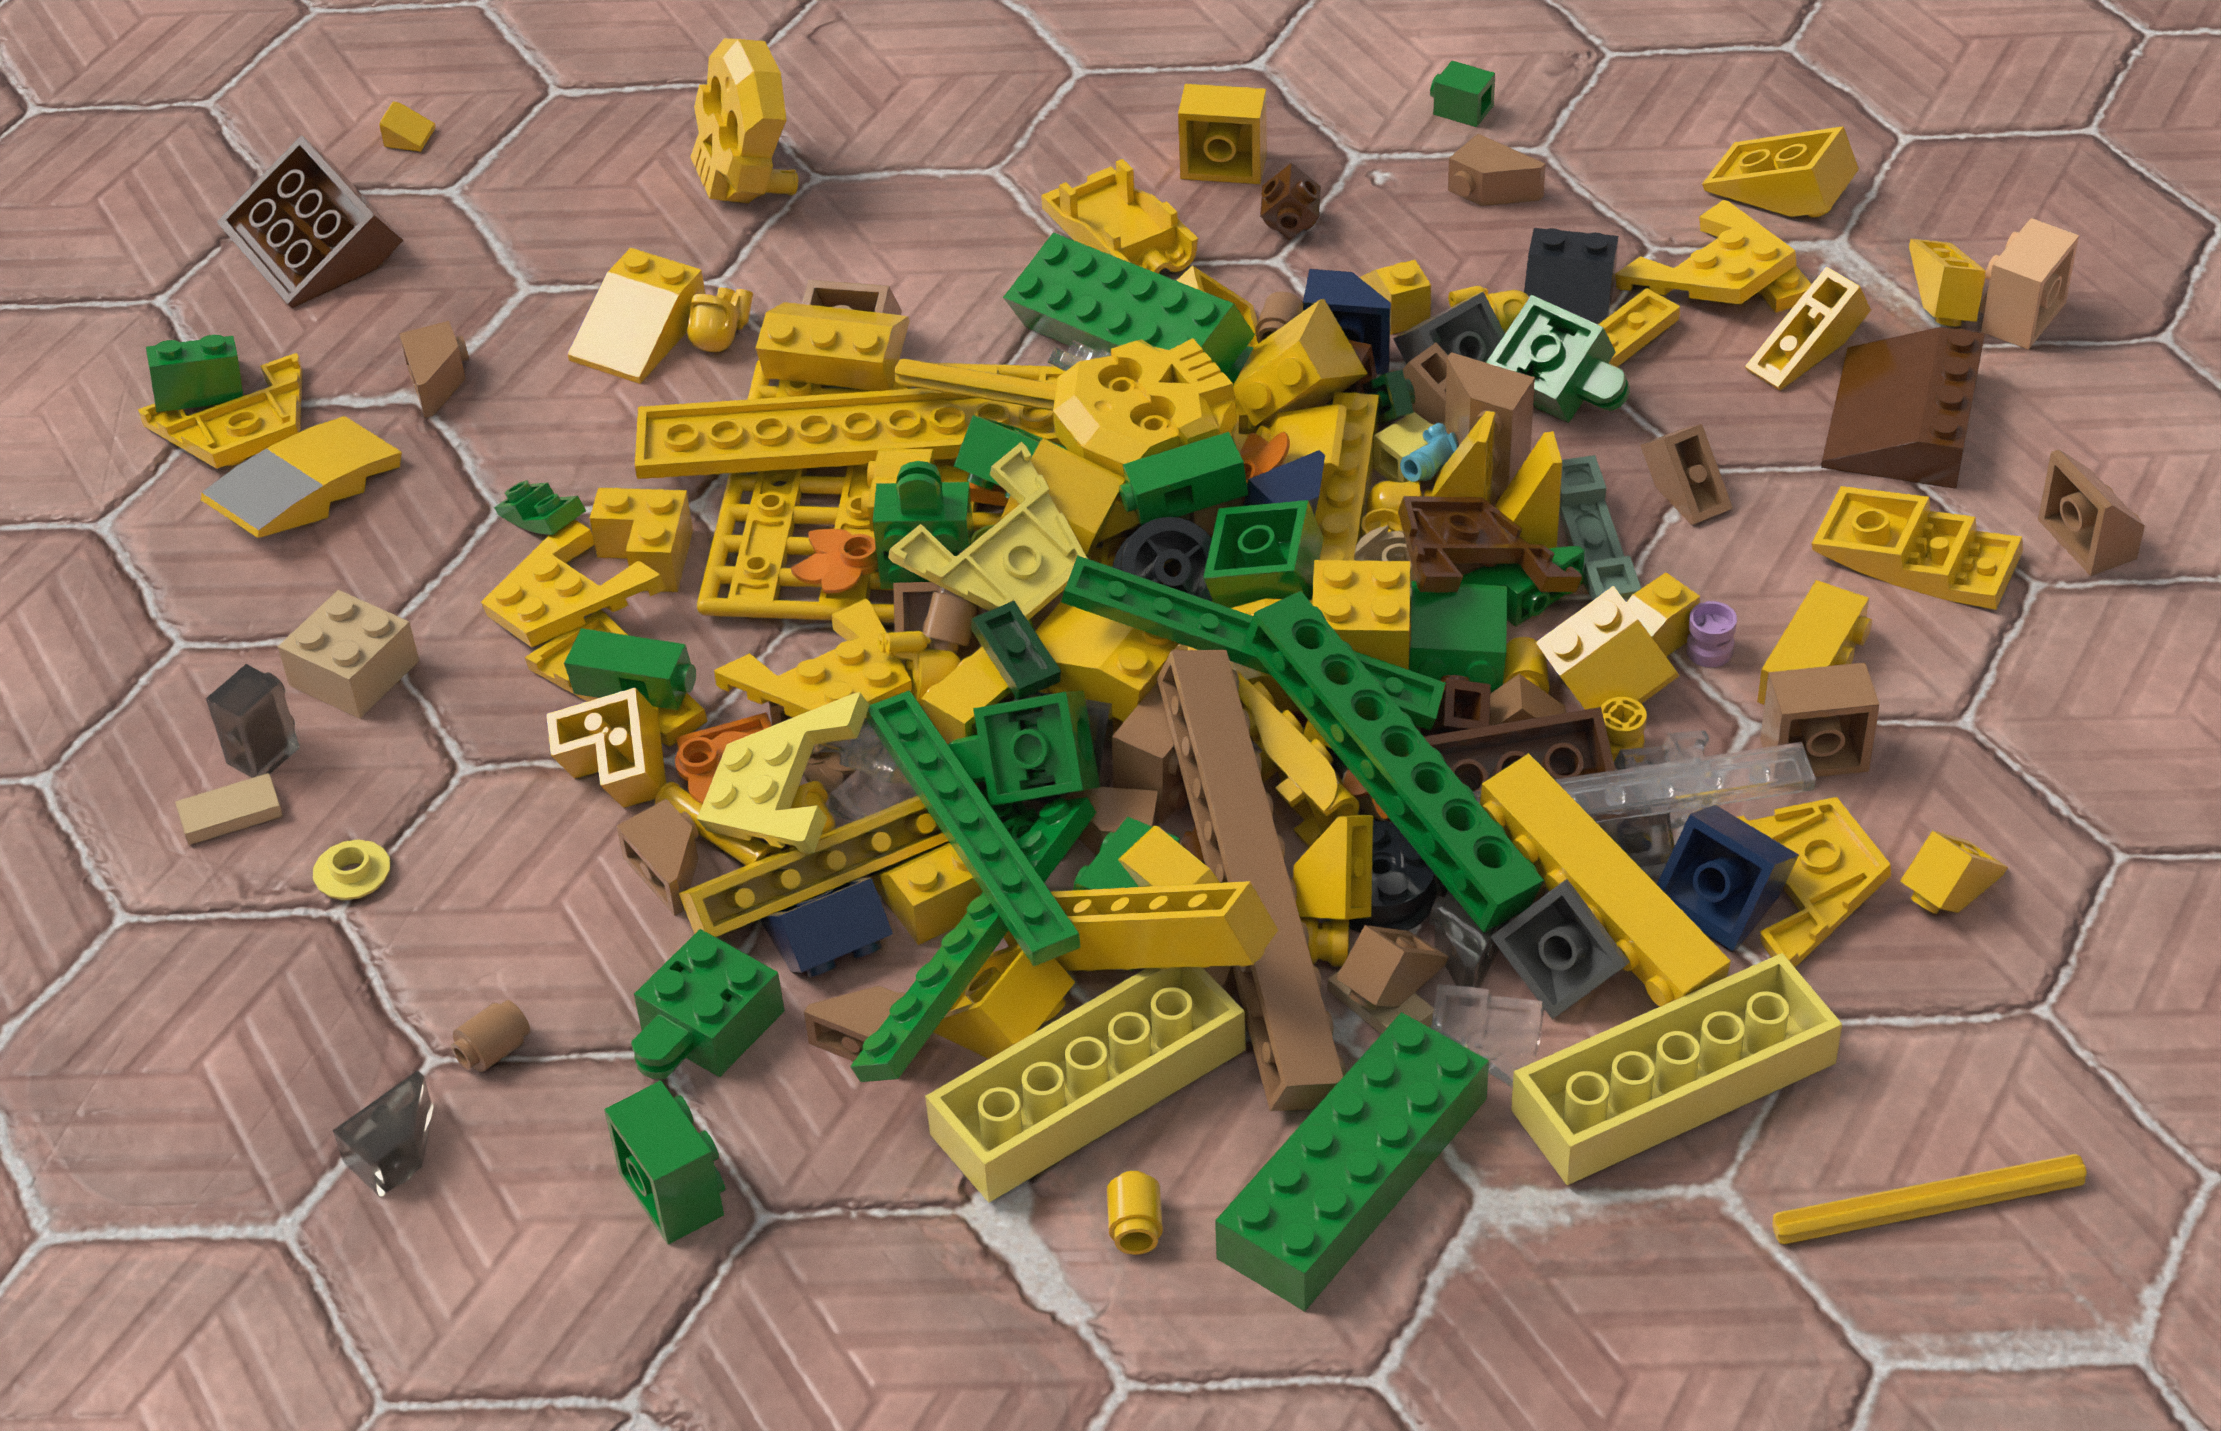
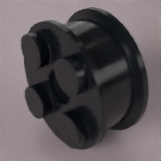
[1112,517,1213,601]
[1349,820,1436,933]

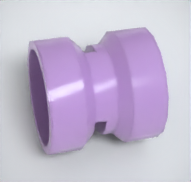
[1686,601,1737,667]

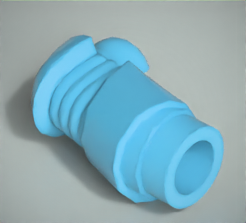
[1400,423,1459,482]

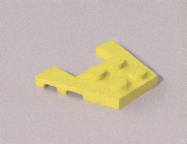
[888,442,1088,620]
[697,692,870,854]

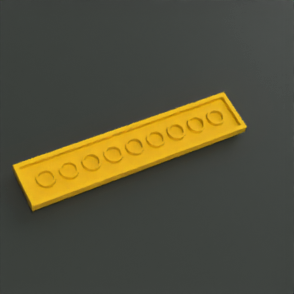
[635,379,1065,479]

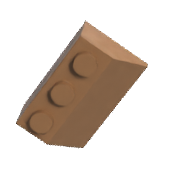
[1445,352,1535,507]

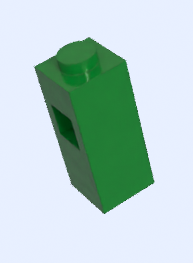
[1119,432,1248,526]
[564,628,696,710]

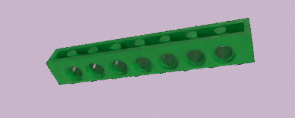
[1244,591,1544,933]

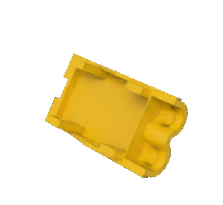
[1041,159,1199,274]
[1237,672,1360,848]

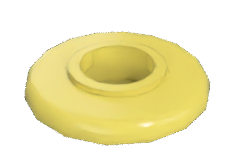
[313,839,390,900]

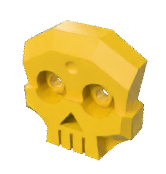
[690,38,798,204]
[1053,338,1237,484]

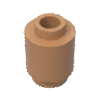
[1255,292,1303,344]
[923,586,978,654]
[451,1000,530,1072]

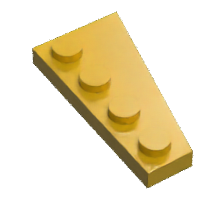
[525,609,708,747]

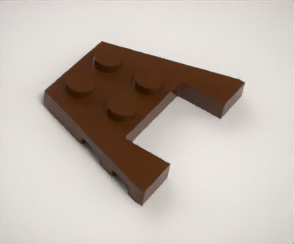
[1398,496,1582,592]

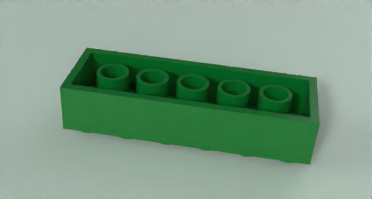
[1003,232,1255,375]
[1215,1012,1489,1312]

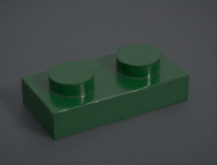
[1362,369,1415,426]
[971,601,1061,700]

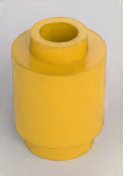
[1503,637,1549,694]
[1107,1171,1163,1255]

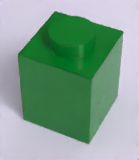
[1430,61,1495,127]

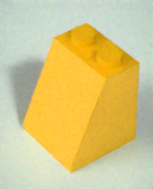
[1233,299,1368,427]

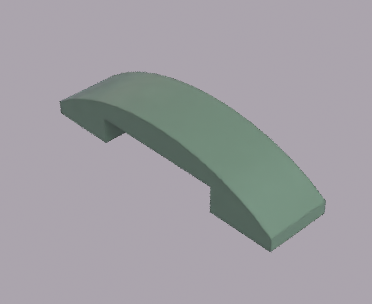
[1559,455,1641,600]

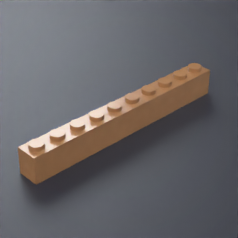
[1157,650,1346,1111]

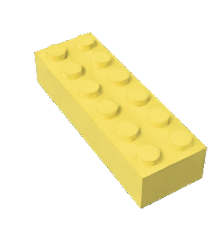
[1511,953,1842,1185]
[925,967,1246,1203]

